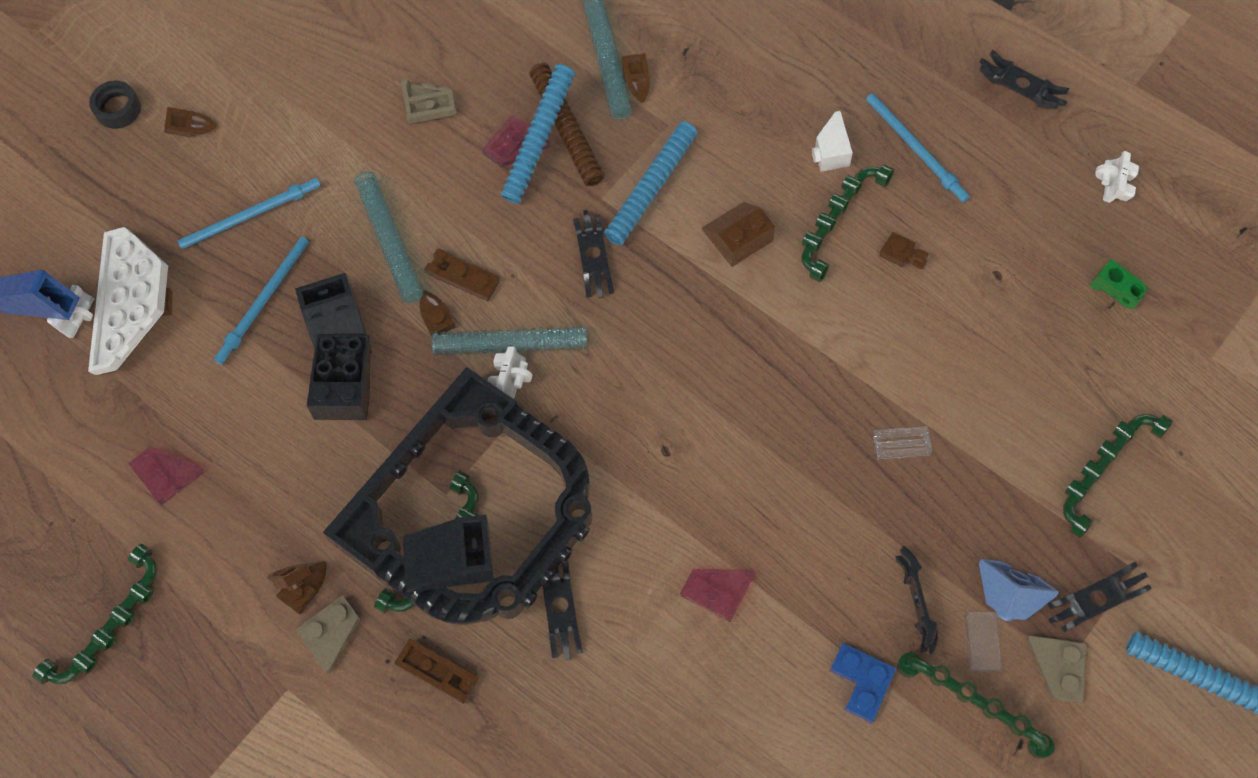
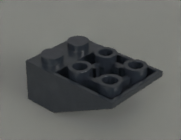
[295,273,372,353]
[306,334,370,420]
[403,515,494,592]

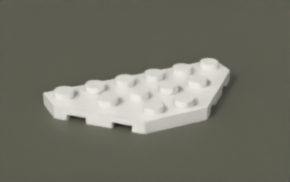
[88,227,168,375]

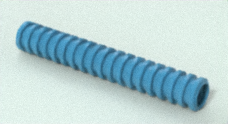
[500,64,575,204]
[604,121,698,245]
[1126,631,1258,714]

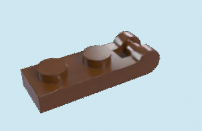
[424,248,500,302]
[394,638,479,704]

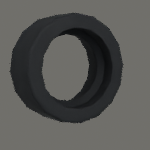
[89,80,141,129]

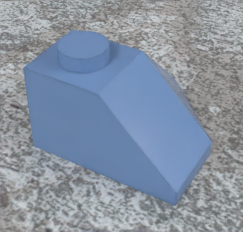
[979,559,1059,621]

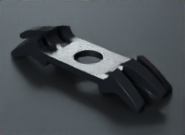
[979,49,1070,109]
[573,210,614,298]
[895,546,938,655]
[542,561,583,661]
[1048,562,1152,632]

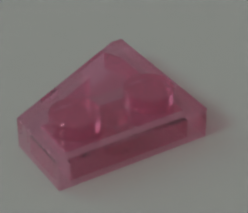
[482,114,550,168]
[128,447,205,505]
[680,569,756,622]

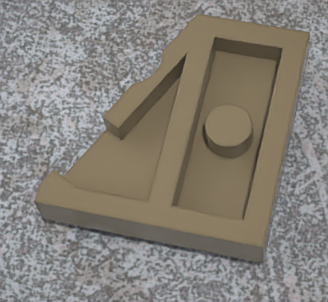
[401,79,457,124]
[296,595,361,674]
[1026,635,1086,704]

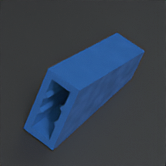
[0,270,80,320]

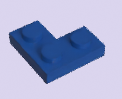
[830,643,896,723]

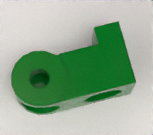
[1089,259,1147,309]

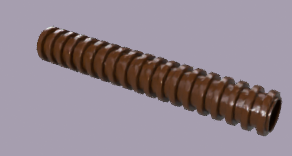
[529,63,605,187]

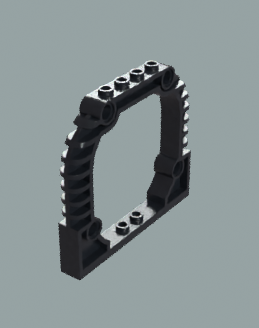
[322,367,592,625]

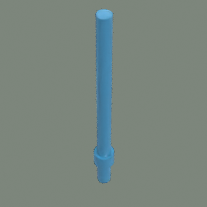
[866,93,970,203]
[177,177,321,249]
[213,237,309,365]

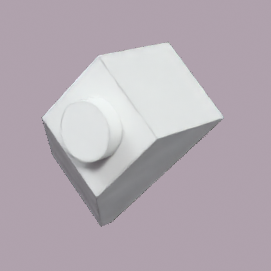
[812,111,852,172]

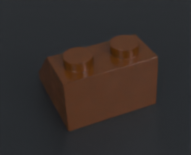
[702,202,775,267]

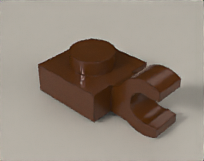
[879,232,929,270]

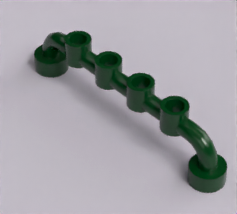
[801,164,894,282]
[1063,414,1173,539]
[374,471,479,613]
[32,543,157,684]
[897,652,1054,759]

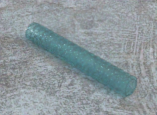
[583,0,632,119]
[354,172,424,303]
[431,326,587,356]

